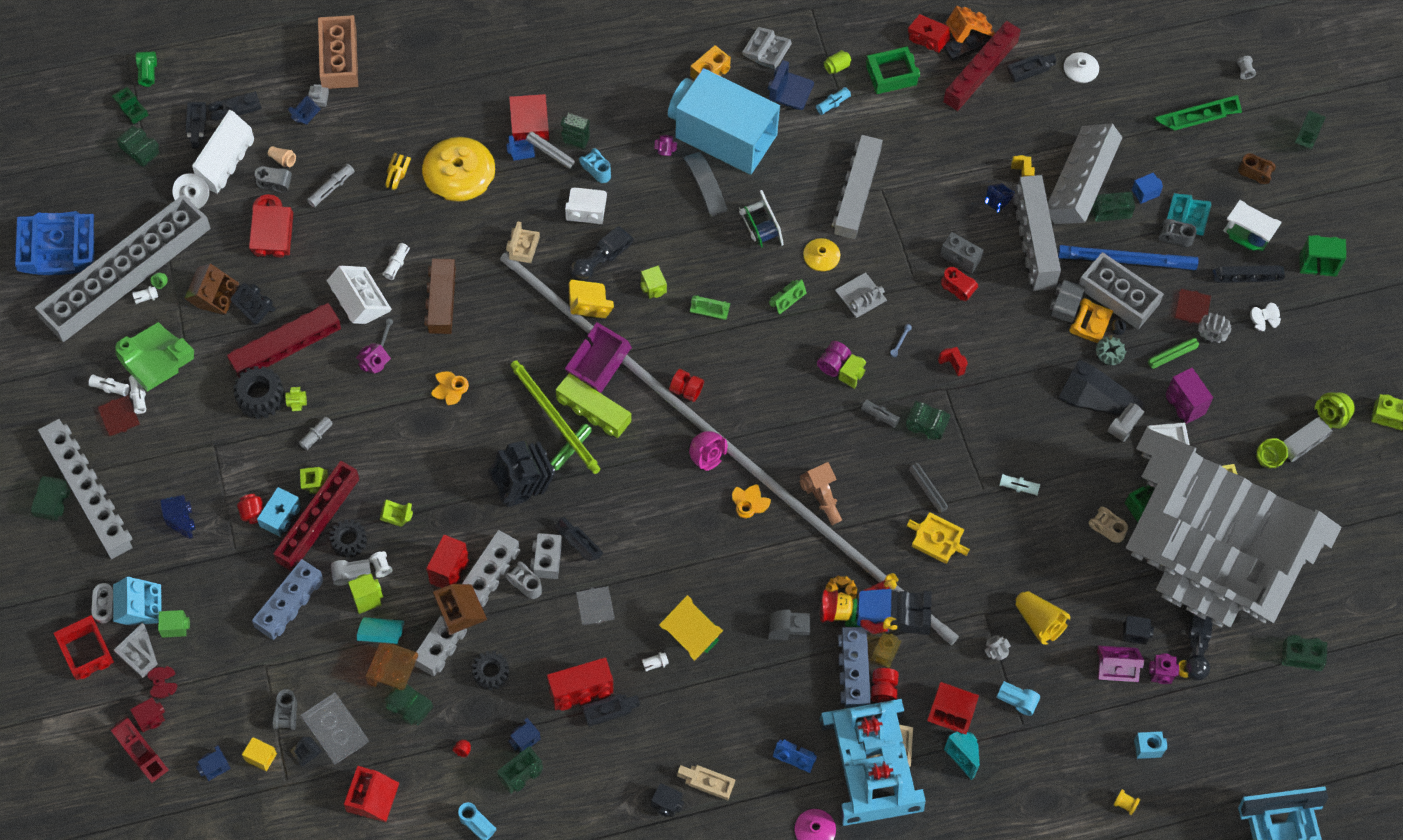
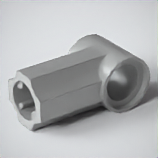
[1108,402,1144,442]
[330,559,371,586]

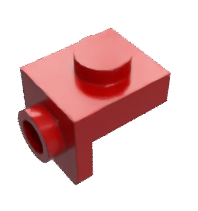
[938,347,968,376]

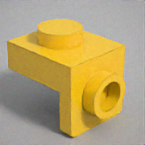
[1011,155,1035,177]

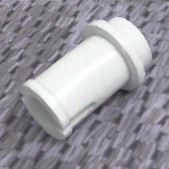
[133,286,158,304]
[642,652,669,672]

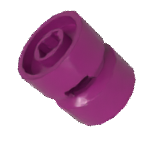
[817,341,851,377]

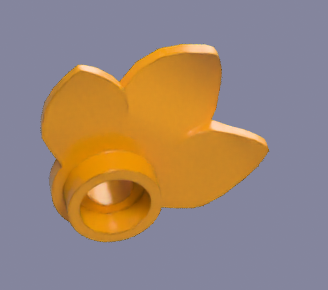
[431,372,469,405]
[732,484,771,518]

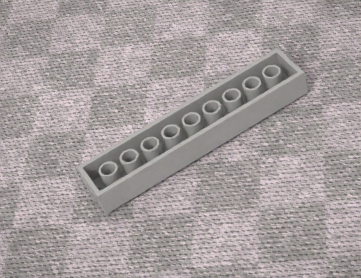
[35,195,211,342]

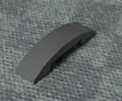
[683,152,727,217]

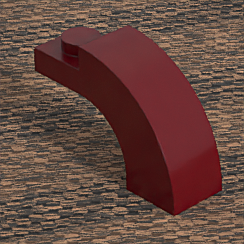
[110,716,169,783]

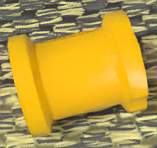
[1113,789,1140,815]

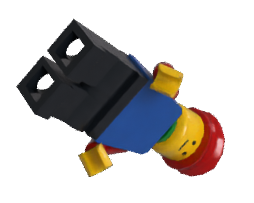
[820,573,932,635]

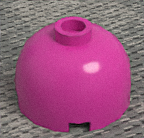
[689,431,728,471]

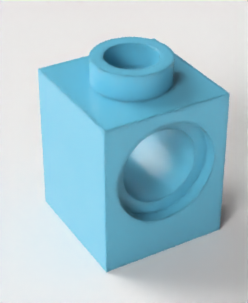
[1134,732,1167,759]

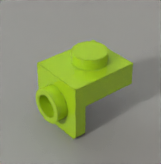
[380,500,413,527]

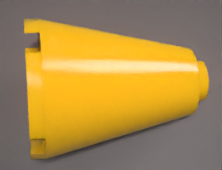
[1015,591,1070,645]

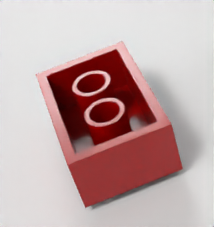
[547,657,613,711]

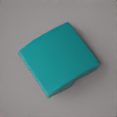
[1167,193,1211,235]
[357,617,404,644]

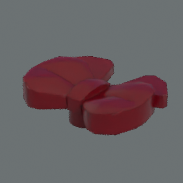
[147,666,178,699]

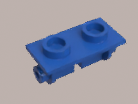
[773,739,817,773]

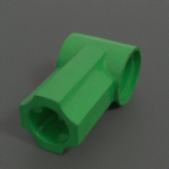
[136,51,157,87]

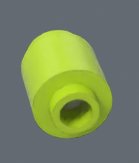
[824,50,851,74]

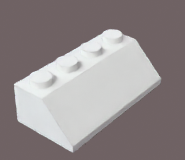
[192,110,254,194]

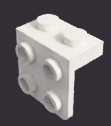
[565,188,607,224]

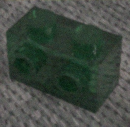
[497,746,543,794]

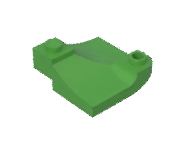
[115,322,194,392]

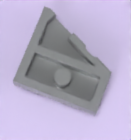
[114,623,158,678]

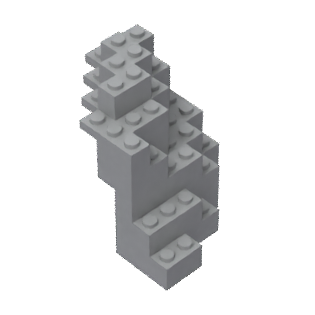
[1126,428,1342,628]

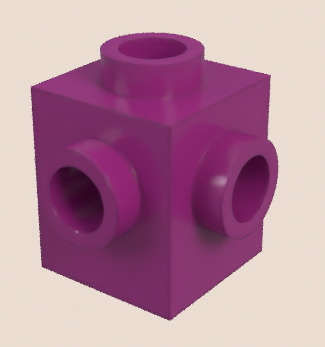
[356,343,391,374]
[1149,653,1179,684]

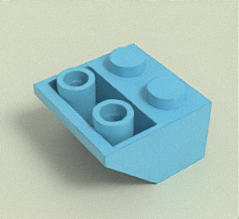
[113,577,161,626]

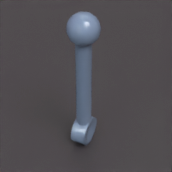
[890,324,912,357]

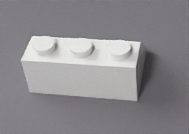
[327,266,392,324]

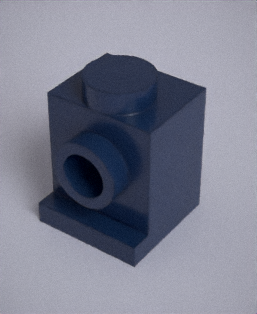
[508,718,541,754]
[196,746,231,781]

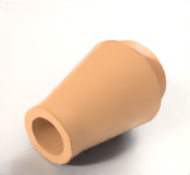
[268,146,296,167]

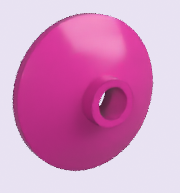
[795,809,836,840]

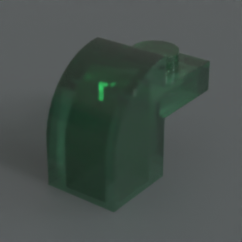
[1295,110,1326,150]

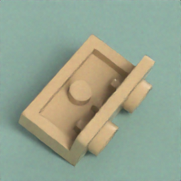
[506,222,540,263]

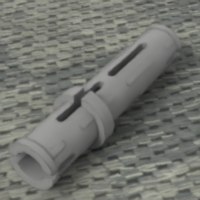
[307,163,355,208]

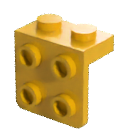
[569,280,614,318]

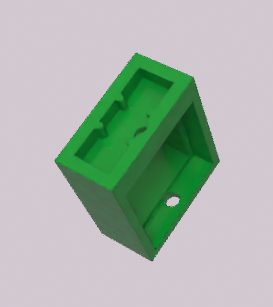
[866,46,920,94]

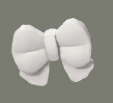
[1250,303,1281,331]

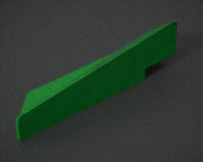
[1153,95,1242,131]

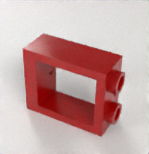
[54,615,114,680]

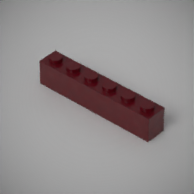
[943,21,1021,111]
[227,303,341,378]
[273,461,359,571]

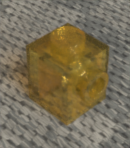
[871,633,901,668]

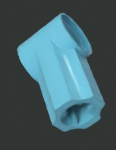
[996,681,1040,716]
[458,802,496,840]

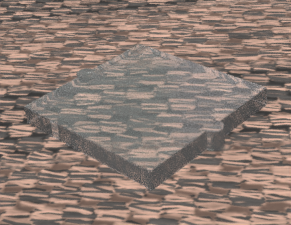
[576,587,615,625]

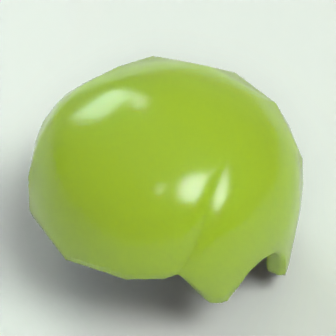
[1256,438,1288,469]

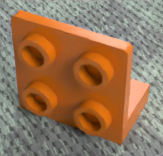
[946,6,995,43]

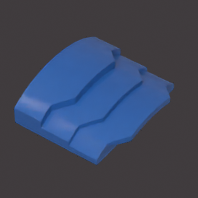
[15,211,94,275]

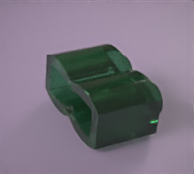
[561,113,590,149]
[116,125,160,167]
[906,401,951,440]
[31,476,70,521]
[385,680,433,726]

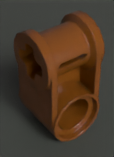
[1238,153,1276,184]

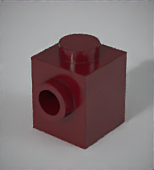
[130,697,165,733]

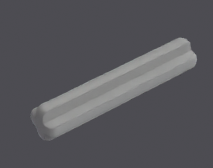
[526,132,575,169]

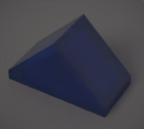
[985,183,1016,213]

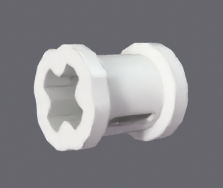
[369,551,393,577]

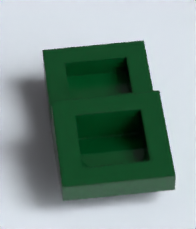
[112,87,149,124]

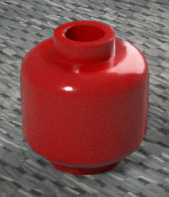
[237,494,264,524]

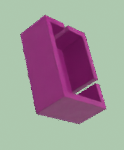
[565,322,632,393]

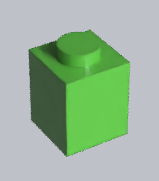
[158,610,190,638]

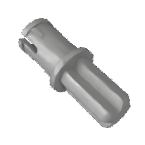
[298,417,333,451]

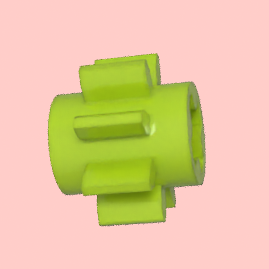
[286,387,307,411]

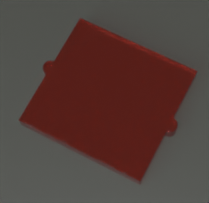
[1175,289,1211,324]
[98,395,140,436]

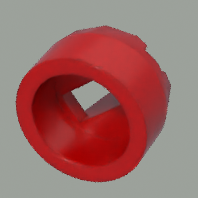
[453,739,471,758]

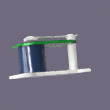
[739,190,784,248]
[1223,200,1281,251]

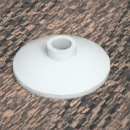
[1064,52,1099,83]
[173,173,209,209]

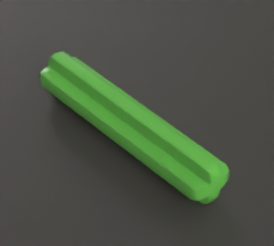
[1148,338,1199,369]
[550,424,592,470]

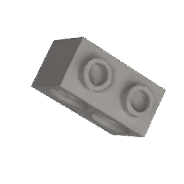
[530,533,562,579]

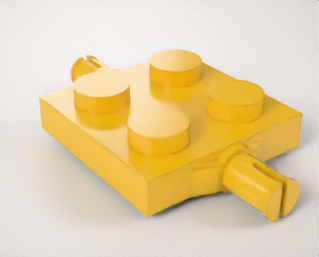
[906,512,970,564]

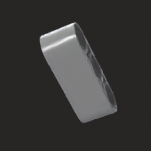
[1283,417,1333,462]

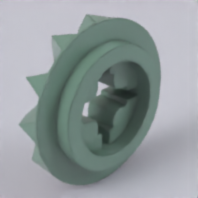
[1096,336,1126,365]

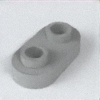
[92,583,113,623]

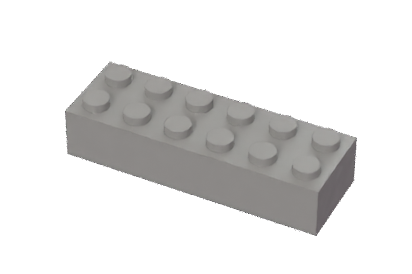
[1048,123,1122,224]
[1013,175,1061,291]

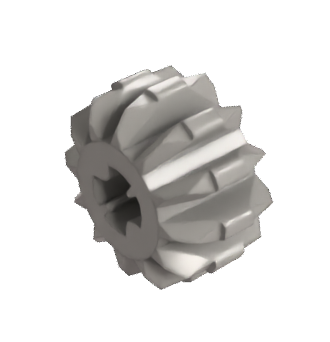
[1198,313,1231,343]

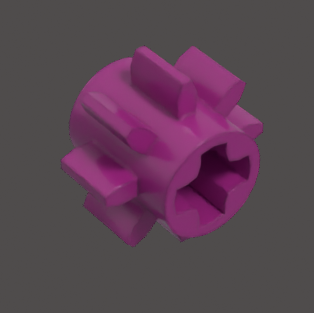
[654,135,677,156]

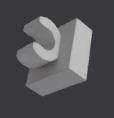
[309,84,329,107]

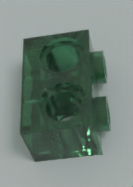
[1092,192,1135,222]
[1281,635,1328,671]

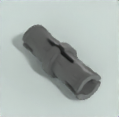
[861,399,900,428]

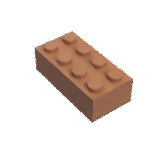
[318,15,358,89]

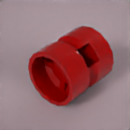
[669,369,704,402]
[871,668,899,703]

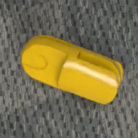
[385,153,411,190]

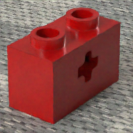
[908,14,950,53]

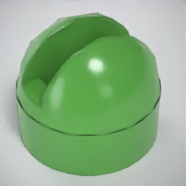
[151,272,168,289]

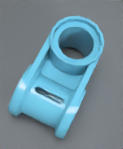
[579,148,611,183]

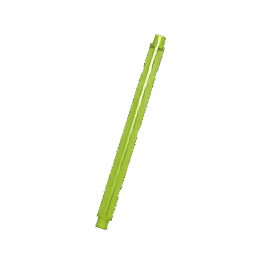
[511,361,600,474]

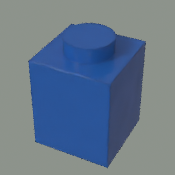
[1132,172,1163,204]

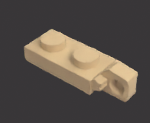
[677,765,735,800]

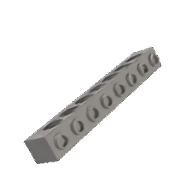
[38,419,133,559]
[412,530,520,676]

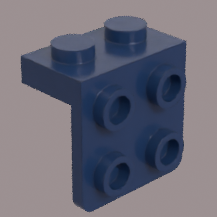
[768,60,814,110]

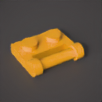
[1069,298,1113,343]

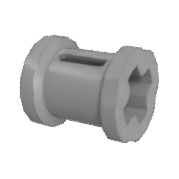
[1237,56,1256,80]

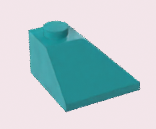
[944,732,980,780]

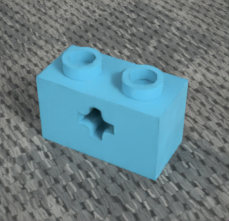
[257,487,301,537]

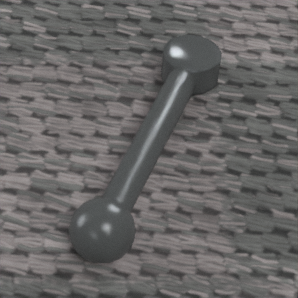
[380,318,393,347]

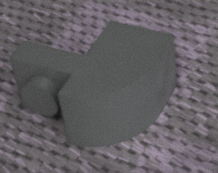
[768,610,810,640]

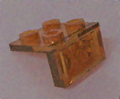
[366,642,419,690]

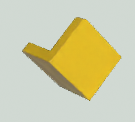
[242,738,277,771]

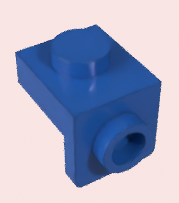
[507,136,535,161]

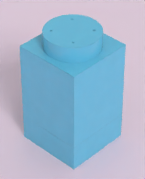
[668,68,780,175]

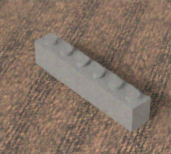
[832,135,883,239]

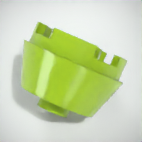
[1315,392,1354,428]

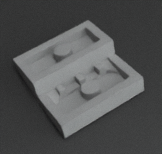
[742,27,792,69]

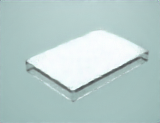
[301,693,369,765]

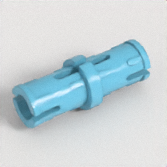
[816,87,851,115]

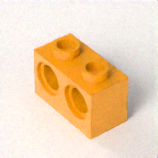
[690,45,731,80]

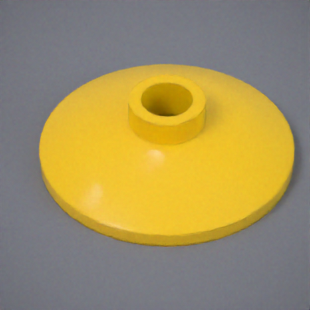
[803,238,840,272]

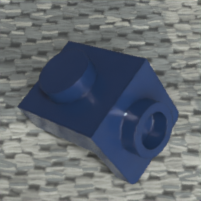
[288,96,321,125]

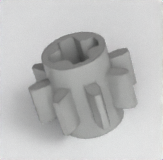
[984,635,1011,660]

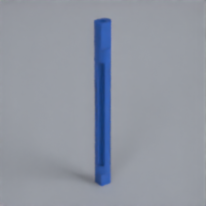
[1058,245,1198,270]

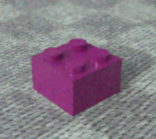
[1166,368,1213,424]

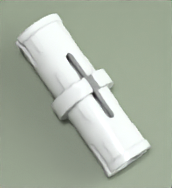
[383,243,409,280]
[89,375,129,396]
[129,375,147,414]

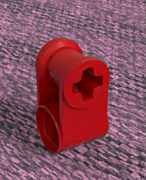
[941,267,978,301]

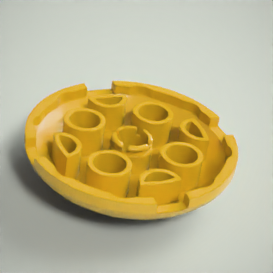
[422,137,495,201]

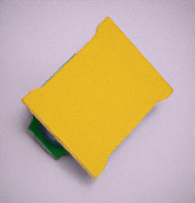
[659,595,723,661]

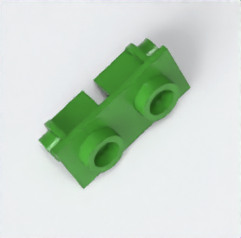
[769,279,806,315]
[690,295,730,320]

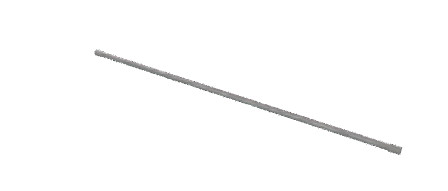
[500,252,959,645]

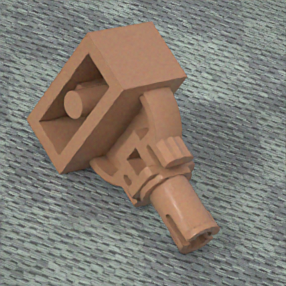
[799,462,842,525]

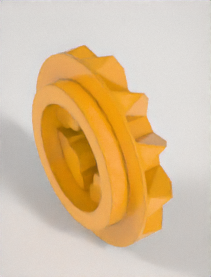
[826,575,857,600]

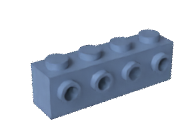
[252,559,323,640]
[838,627,871,709]

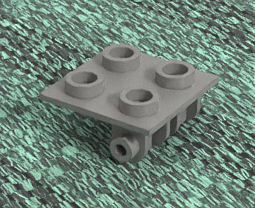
[835,272,887,318]

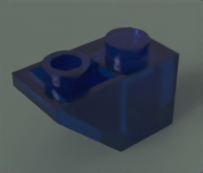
[160,495,195,539]

